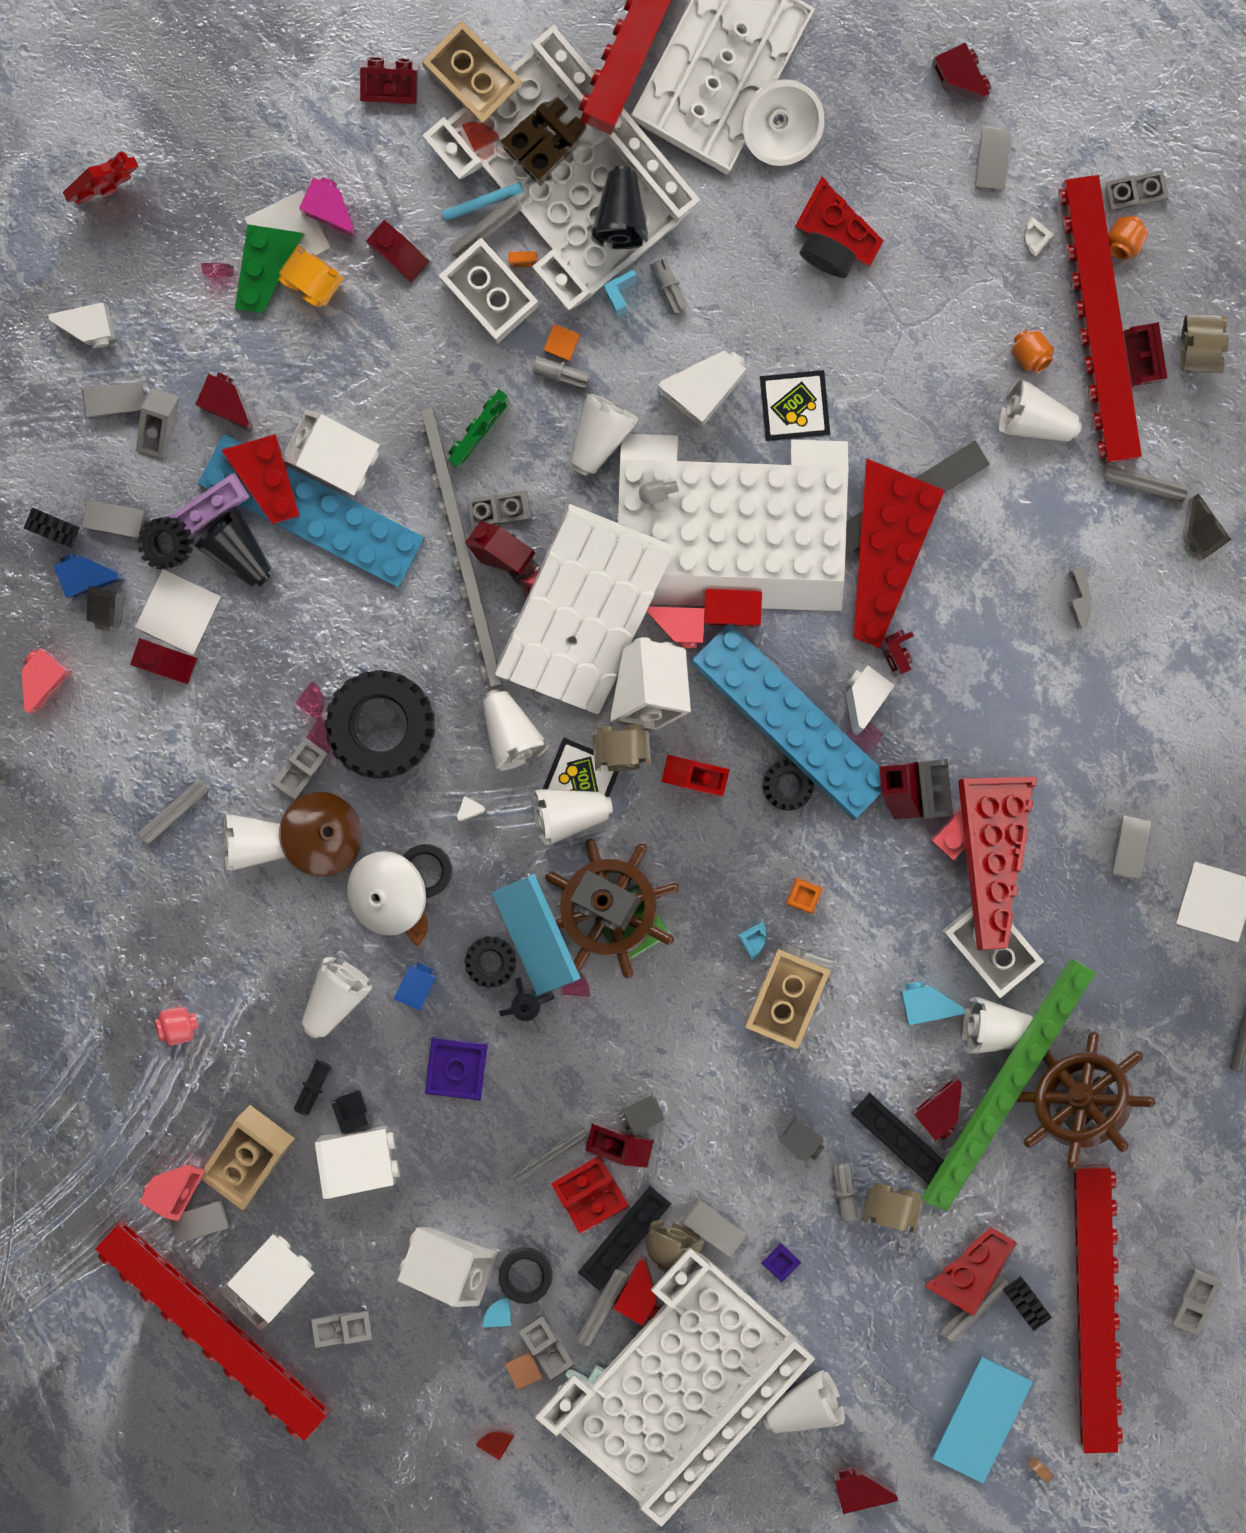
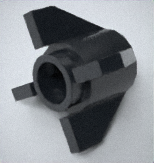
[499,977,555,1033]

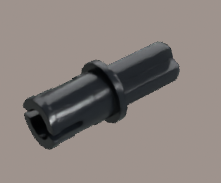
[294,1059,332,1116]

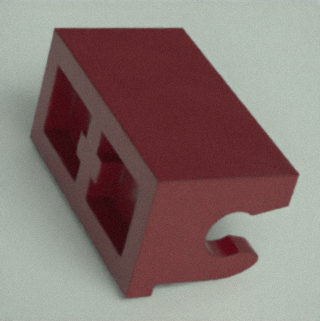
[1123,322,1167,387]

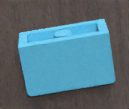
[604,270,637,319]

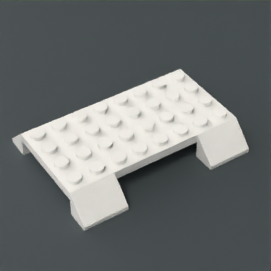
[422,25,700,311]
[618,434,848,611]
[535,1247,815,1527]

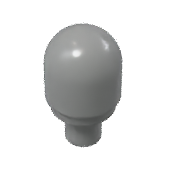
[638,479,679,505]

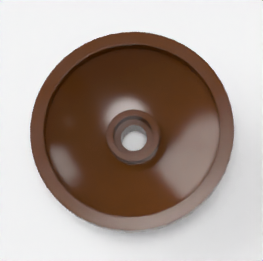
[279,792,362,877]

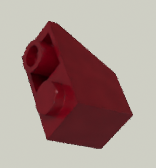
[932,42,991,102]
[879,761,923,819]

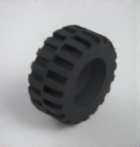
[325,670,435,779]

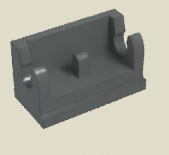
[917,759,954,819]

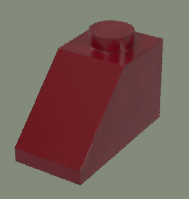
[366,219,430,283]
[195,372,253,430]
[465,521,536,575]
[130,638,198,684]
[912,1076,962,1141]
[585,1123,654,1168]
[833,1466,898,1514]

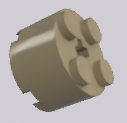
[1180,314,1229,373]
[593,724,652,771]
[861,1182,924,1234]

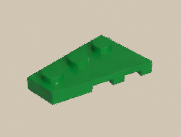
[235,224,305,314]
[448,389,511,469]

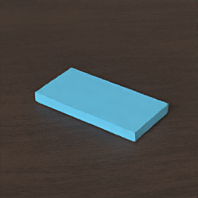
[492,874,580,996]
[932,1356,1033,1484]

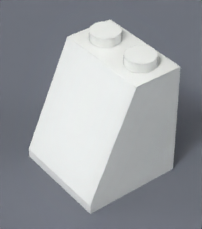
[658,351,746,428]
[283,409,379,495]
[611,637,691,730]
[315,1125,400,1199]
[398,1227,498,1307]
[219,1235,314,1331]

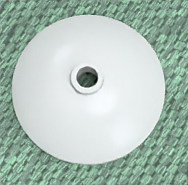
[741,80,824,166]
[347,851,426,936]

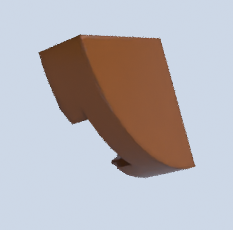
[405,911,428,946]

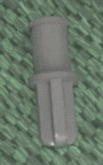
[650,258,688,314]
[532,356,589,389]
[834,1164,859,1222]

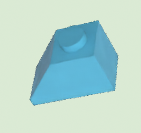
[900,981,965,1025]

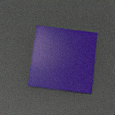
[425,1037,488,1101]

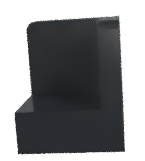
[331,1090,371,1134]

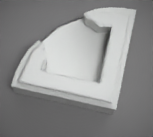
[1024,217,1054,258]

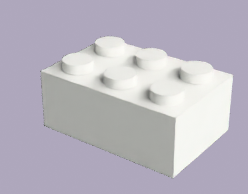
[439,238,539,344]
[942,906,1044,998]

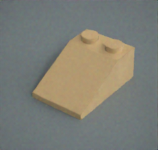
[422,21,523,123]
[745,949,831,1049]
[201,1105,295,1211]

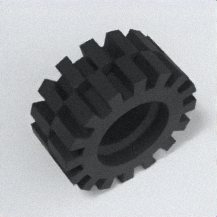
[24,507,80,548]
[137,517,194,570]
[763,760,814,811]
[464,936,516,988]
[1003,1276,1052,1331]

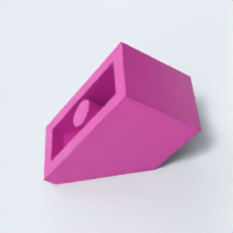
[299,177,355,237]

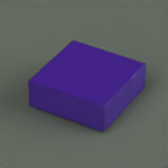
[761,1242,801,1283]

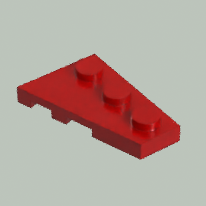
[795,176,884,268]
[221,434,301,525]
[924,1227,1017,1316]

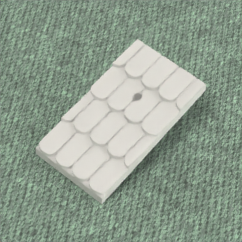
[630,0,815,175]
[495,504,673,715]

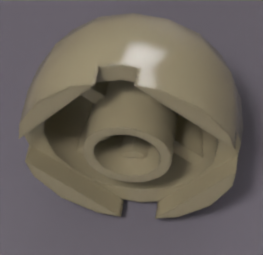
[646,1220,704,1272]

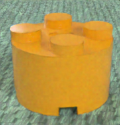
[278,244,345,308]

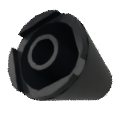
[591,166,648,250]
[194,508,272,587]

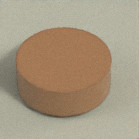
[1027,1457,1054,1484]

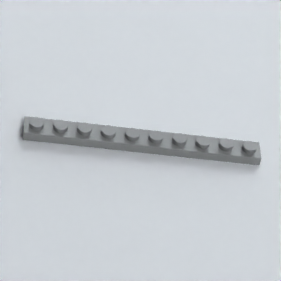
[418,408,503,687]

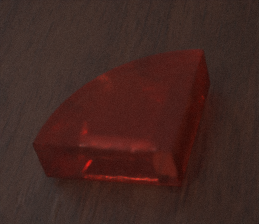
[462,122,500,152]
[476,1430,515,1460]

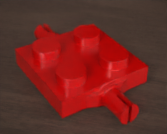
[63,151,139,204]

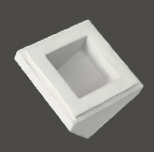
[457,796,486,822]

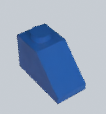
[54,553,124,599]
[394,962,438,1011]

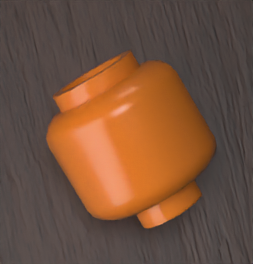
[1108,216,1148,260]
[1012,330,1054,373]

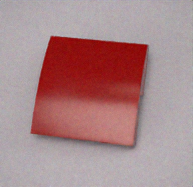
[551,1156,630,1235]

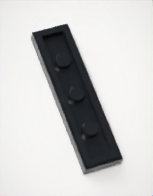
[850,1092,944,1185]
[578,1185,672,1291]

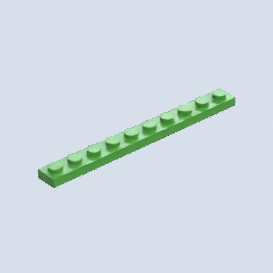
[922,958,1096,1211]

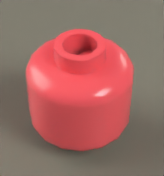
[154,1006,198,1046]

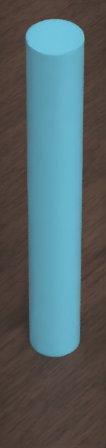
[442,182,524,221]

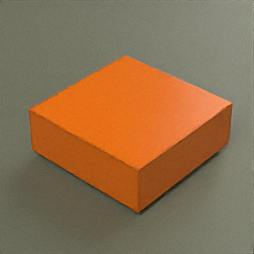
[508,251,538,268]
[543,324,580,362]
[786,877,823,914]

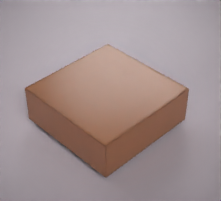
[505,1351,543,1390]

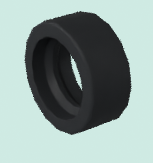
[799,232,857,278]
[402,844,452,898]
[498,1247,552,1304]

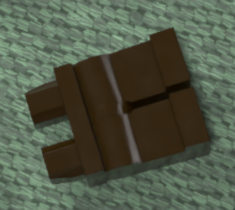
[500,97,586,186]

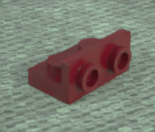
[360,57,419,104]
[880,629,914,677]

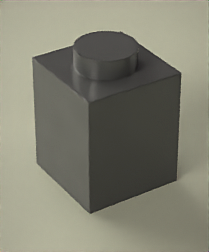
[619,1092,665,1135]
[779,1116,824,1163]

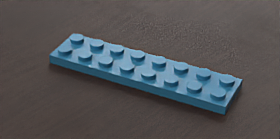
[198,433,425,588]
[690,625,893,821]

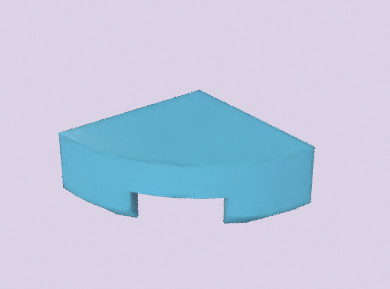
[738,921,766,960]
[483,1296,511,1328]

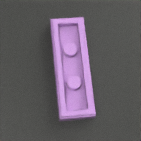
[169,473,250,539]

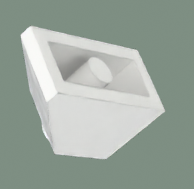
[48,302,116,348]
[846,665,895,736]

